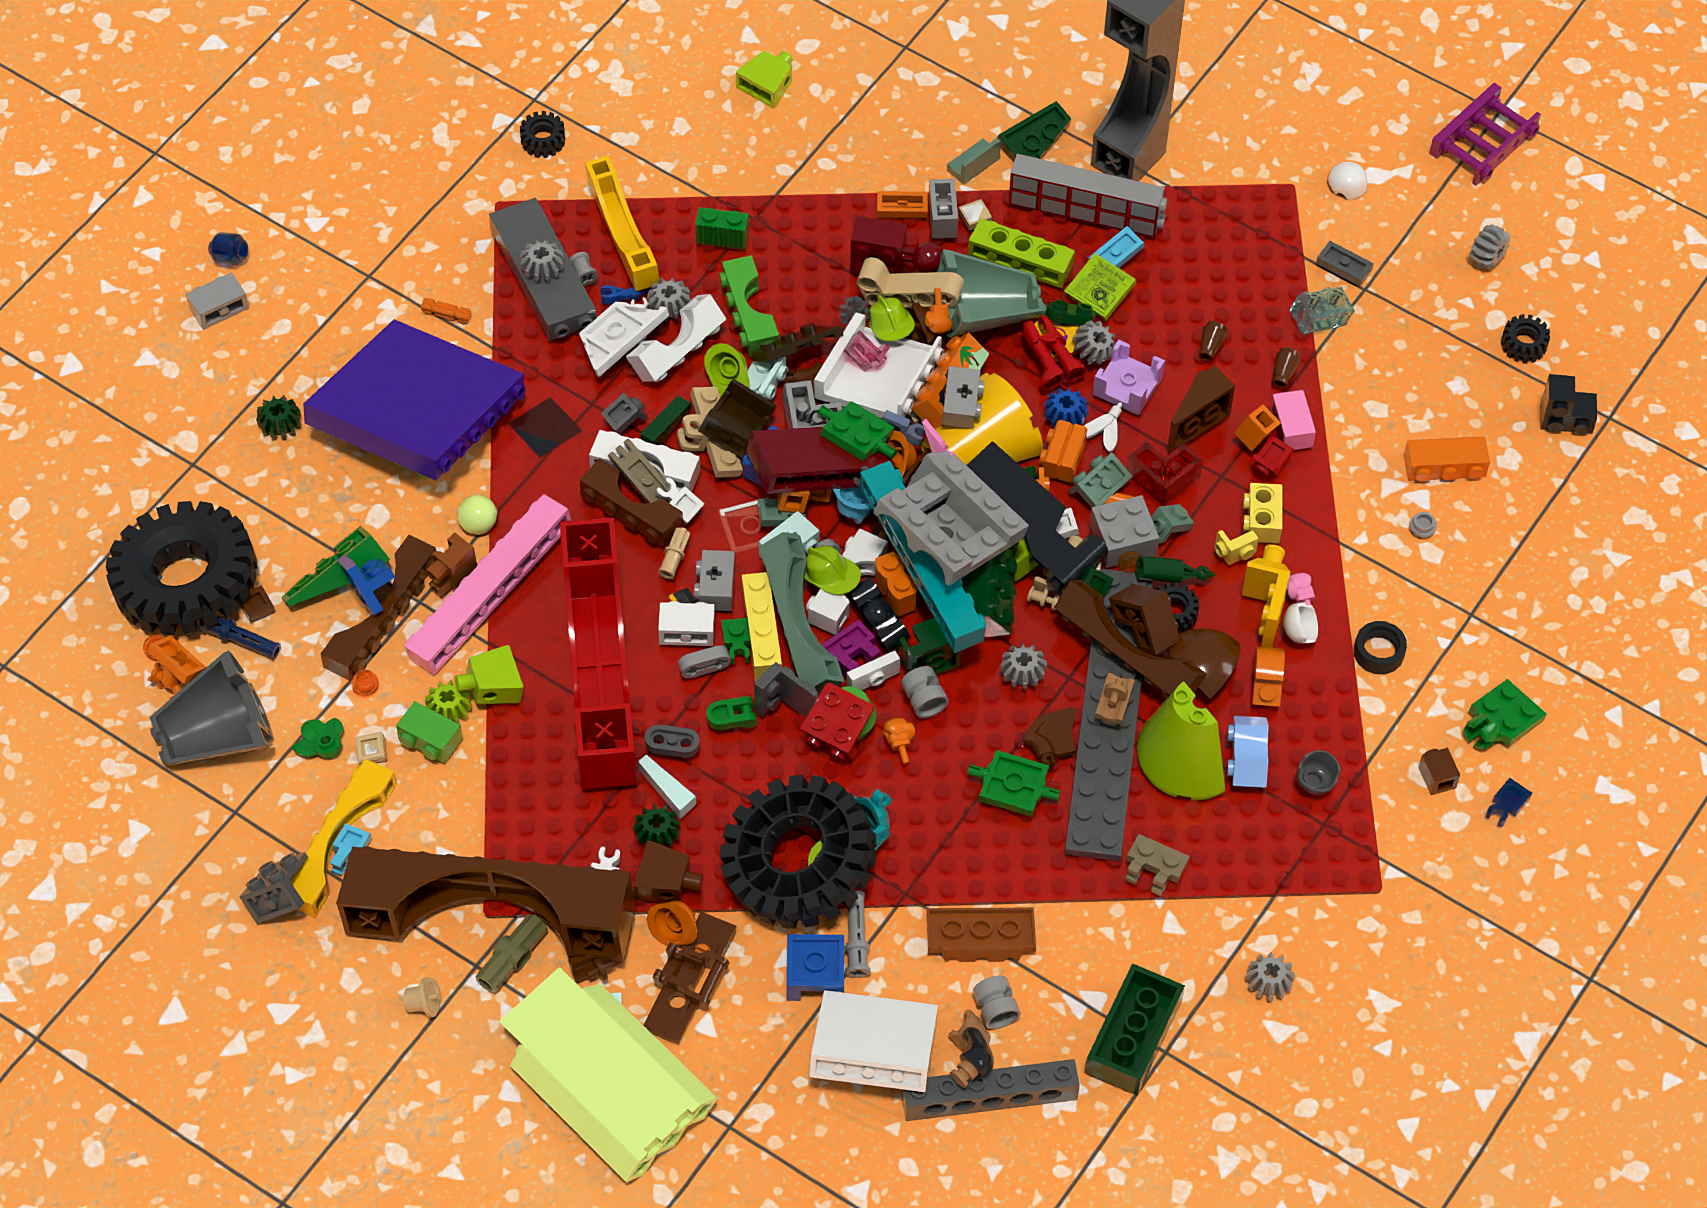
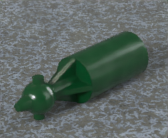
[1135,555,1215,583]

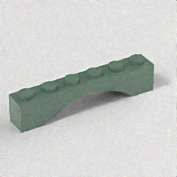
[759,532,844,695]

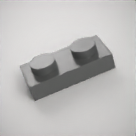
[1316,241,1374,286]

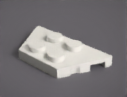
[579,302,669,377]

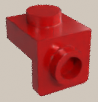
[1251,435,1295,476]

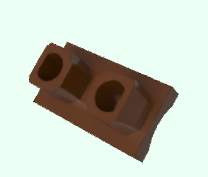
[904,302,947,346]
[568,956,622,984]

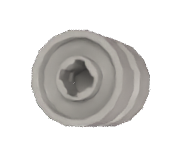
[901,666,949,718]
[973,975,1021,1029]

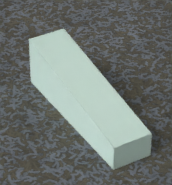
[638,755,696,819]

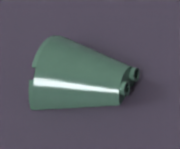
[937,249,1046,337]

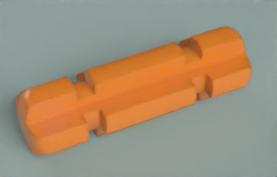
[421,298,471,324]

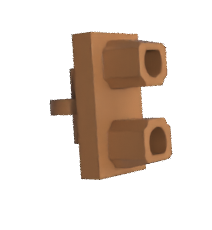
[1095,673,1135,726]

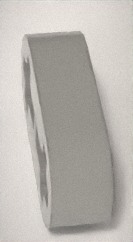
[678,646,731,678]

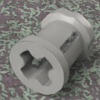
[569,252,598,286]

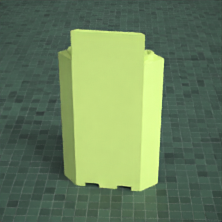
[499,967,717,1182]

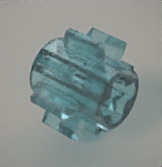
[839,296,870,325]

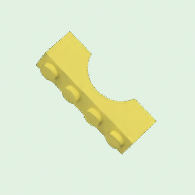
[742,572,782,682]

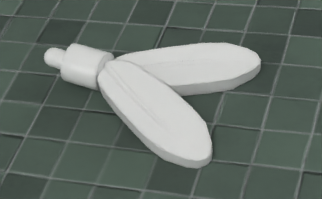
[1084,402,1122,452]

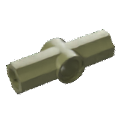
[475,914,548,993]

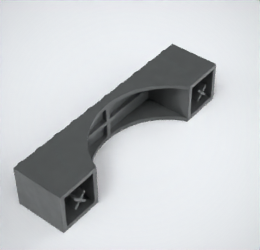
[1091,0,1185,181]

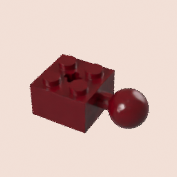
[850,216,943,274]

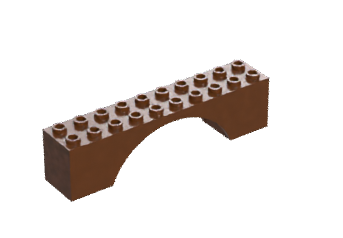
[336,846,636,961]

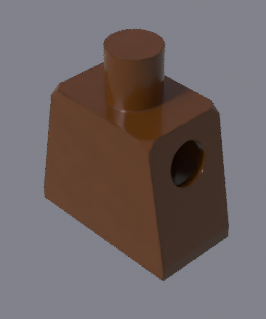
[633,840,703,902]

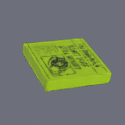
[1064,253,1136,321]

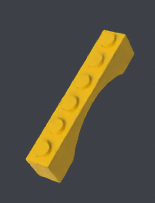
[585,155,660,292]
[290,759,397,918]

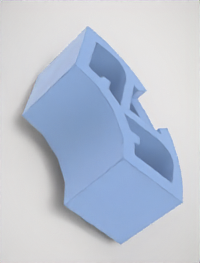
[1227,716,1268,787]

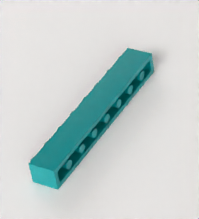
[861,461,987,653]

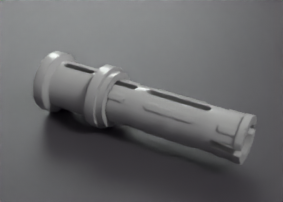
[845,890,871,978]

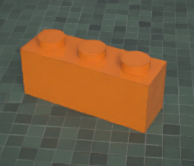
[1404,436,1490,482]

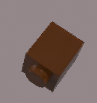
[1419,747,1460,795]

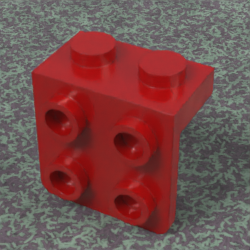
[800,683,874,761]

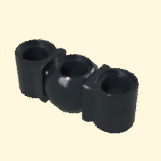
[847,576,911,653]

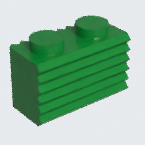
[695,207,749,250]

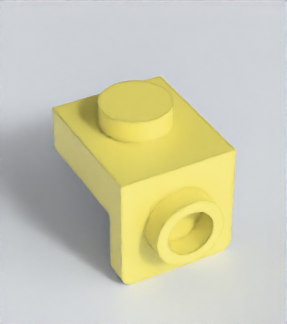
[1214,530,1258,565]

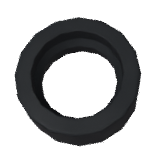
[1354,621,1407,674]

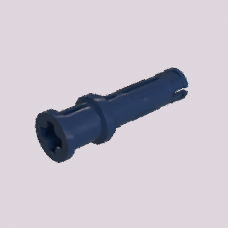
[199,615,281,660]

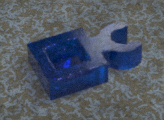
[1486,778,1532,827]

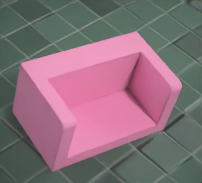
[1270,390,1316,450]

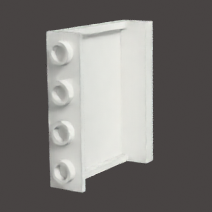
[814,313,944,418]
[809,990,938,1092]

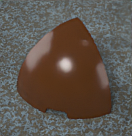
[1167,628,1240,699]

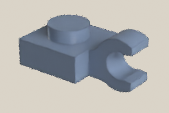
[882,410,925,446]

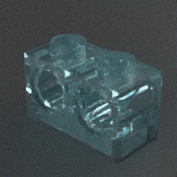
[1290,286,1355,334]

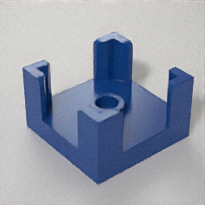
[787,934,844,1001]

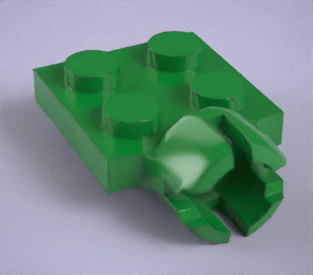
[1464,679,1547,749]

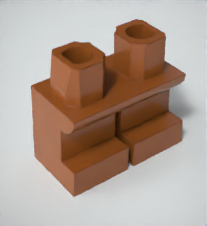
[426,532,477,597]

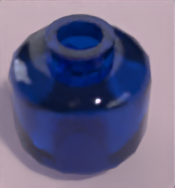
[208,232,248,266]

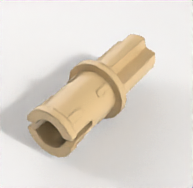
[658,528,690,579]

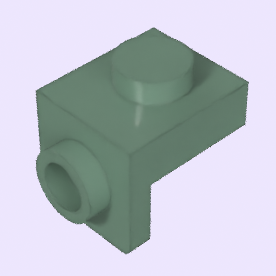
[1151,504,1194,543]

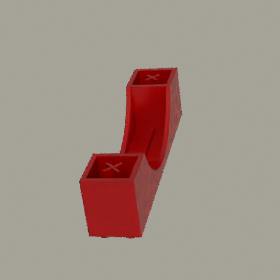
[560,517,637,789]

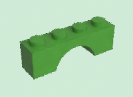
[719,255,779,357]

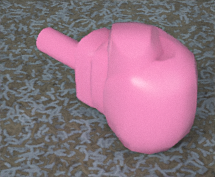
[1286,573,1315,605]

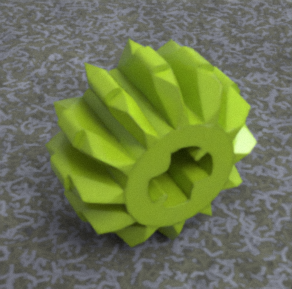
[425,679,472,724]

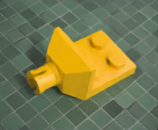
[1242,545,1290,648]

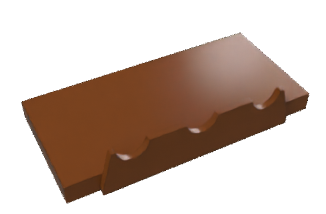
[927,907,1036,962]

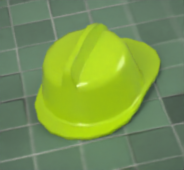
[869,294,915,341]
[704,343,750,397]
[804,545,861,595]

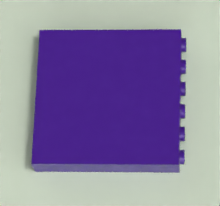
[303,319,526,481]

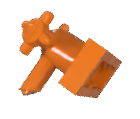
[148,635,207,699]

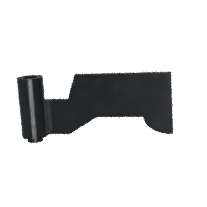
[966,441,1108,595]

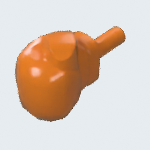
[925,288,953,334]
[883,718,915,765]

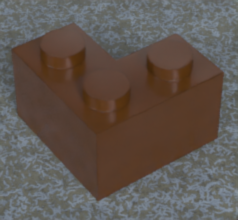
[1109,584,1180,655]

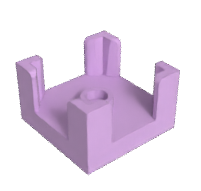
[1093,340,1165,415]

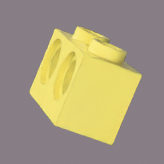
[1243,483,1282,543]

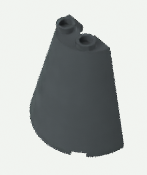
[149,650,273,766]

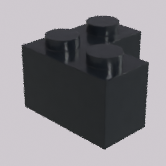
[1540,374,1597,434]

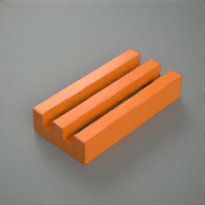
[877,191,928,218]

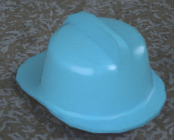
[833,487,872,524]

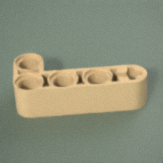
[857,258,964,308]

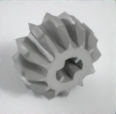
[1470,224,1510,269]
[520,239,563,283]
[647,277,691,321]
[1072,320,1116,365]
[1000,642,1047,691]
[1246,952,1295,1002]

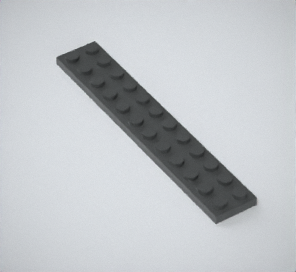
[1065,569,1153,861]

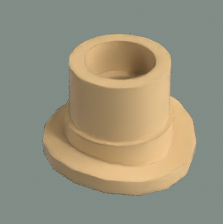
[403,977,441,1018]

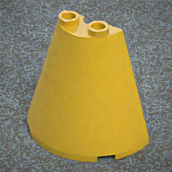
[920,373,1043,465]

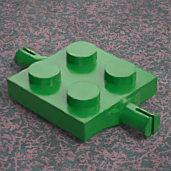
[817,401,897,461]
[967,750,1061,817]

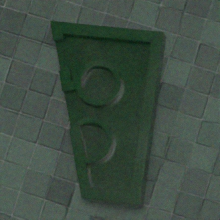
[997,101,1071,161]

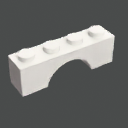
[626,294,726,382]
[589,430,700,492]
[806,529,888,635]

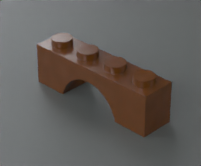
[579,458,683,548]

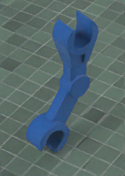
[601,279,661,304]

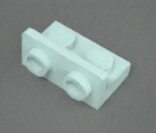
[747,356,788,401]

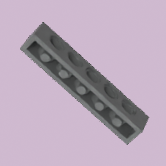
[901,1059,1080,1121]

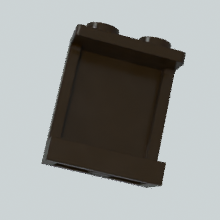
[698,379,776,459]

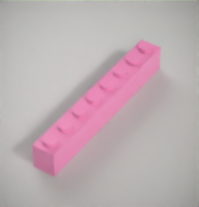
[404,494,572,675]

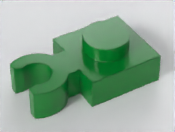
[721,618,750,664]

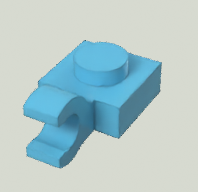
[330,823,371,876]

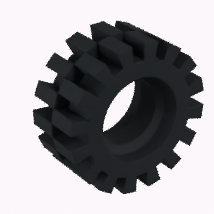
[520,111,566,158]
[1501,314,1550,364]
[1157,582,1199,634]

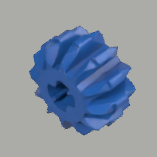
[1044,387,1088,428]

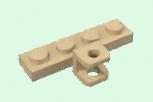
[677,387,743,478]

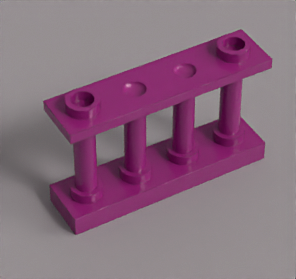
[1429,83,1541,186]

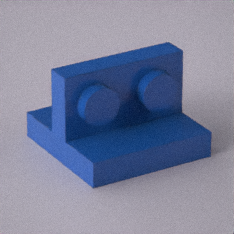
[337,555,395,615]

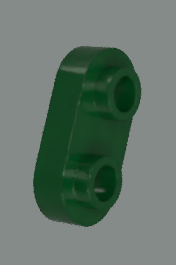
[1045,299,1096,326]

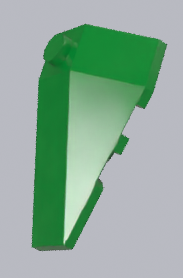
[282,525,390,606]

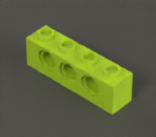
[968,218,1075,288]

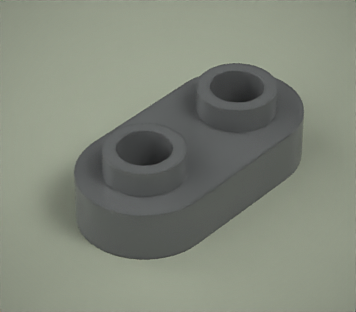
[645,725,700,758]

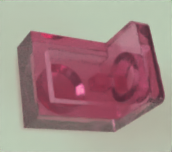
[843,330,890,372]

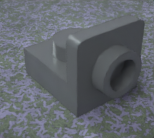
[601,392,648,434]

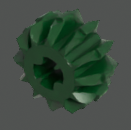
[256,395,301,440]
[633,803,681,848]

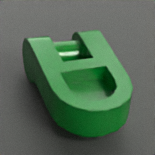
[706,696,758,730]

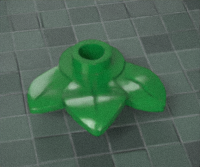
[292,718,344,759]

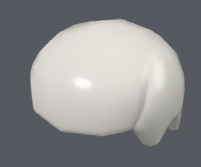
[1328,162,1368,200]
[1283,603,1318,644]

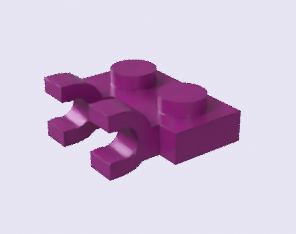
[822,620,881,678]

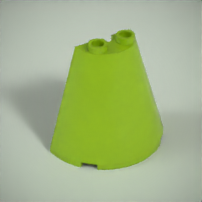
[1137,682,1225,800]

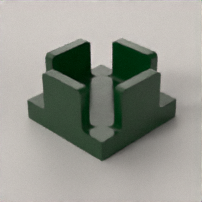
[898,618,962,675]

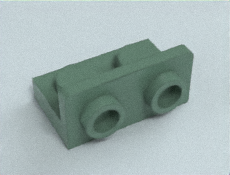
[1068,452,1132,508]

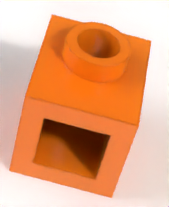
[1234,404,1281,451]

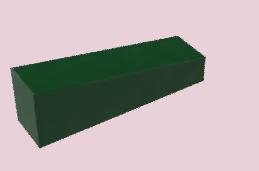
[640,395,691,445]

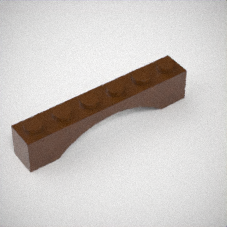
[320,534,437,681]
[1054,580,1207,698]

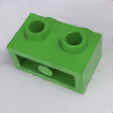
[396,701,463,764]

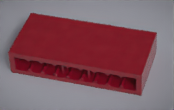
[746,427,895,494]

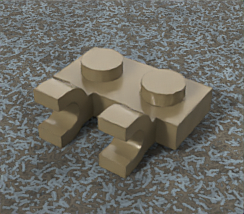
[1126,834,1190,896]

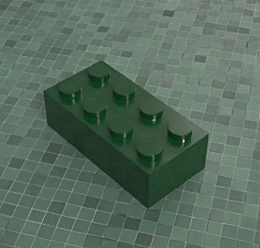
[961,542,1019,637]
[1085,963,1185,1095]

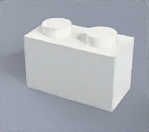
[658,601,715,646]

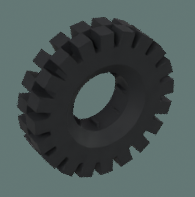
[106,501,258,635]
[720,774,877,929]

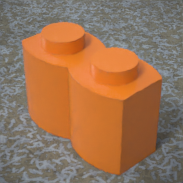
[875,552,917,617]

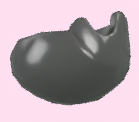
[1296,750,1341,795]

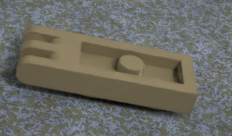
[608,439,670,503]

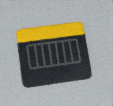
[669,588,697,604]

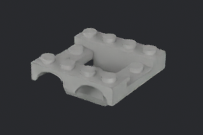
[874,454,1029,586]

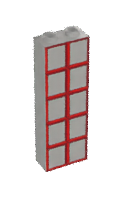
[1008,154,1168,238]

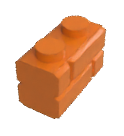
[1039,420,1088,483]

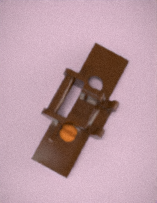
[643,912,737,1044]

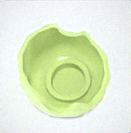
[457,495,498,535]

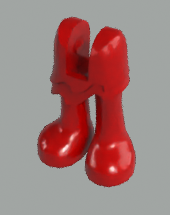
[1022,315,1086,391]

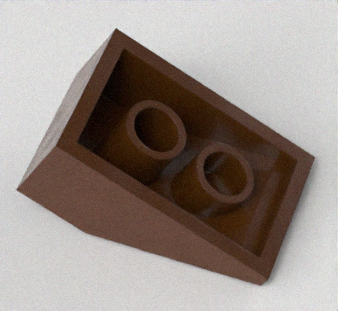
[1167,365,1235,454]

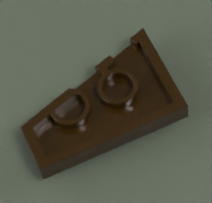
[751,323,844,362]

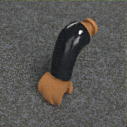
[948,1010,994,1088]

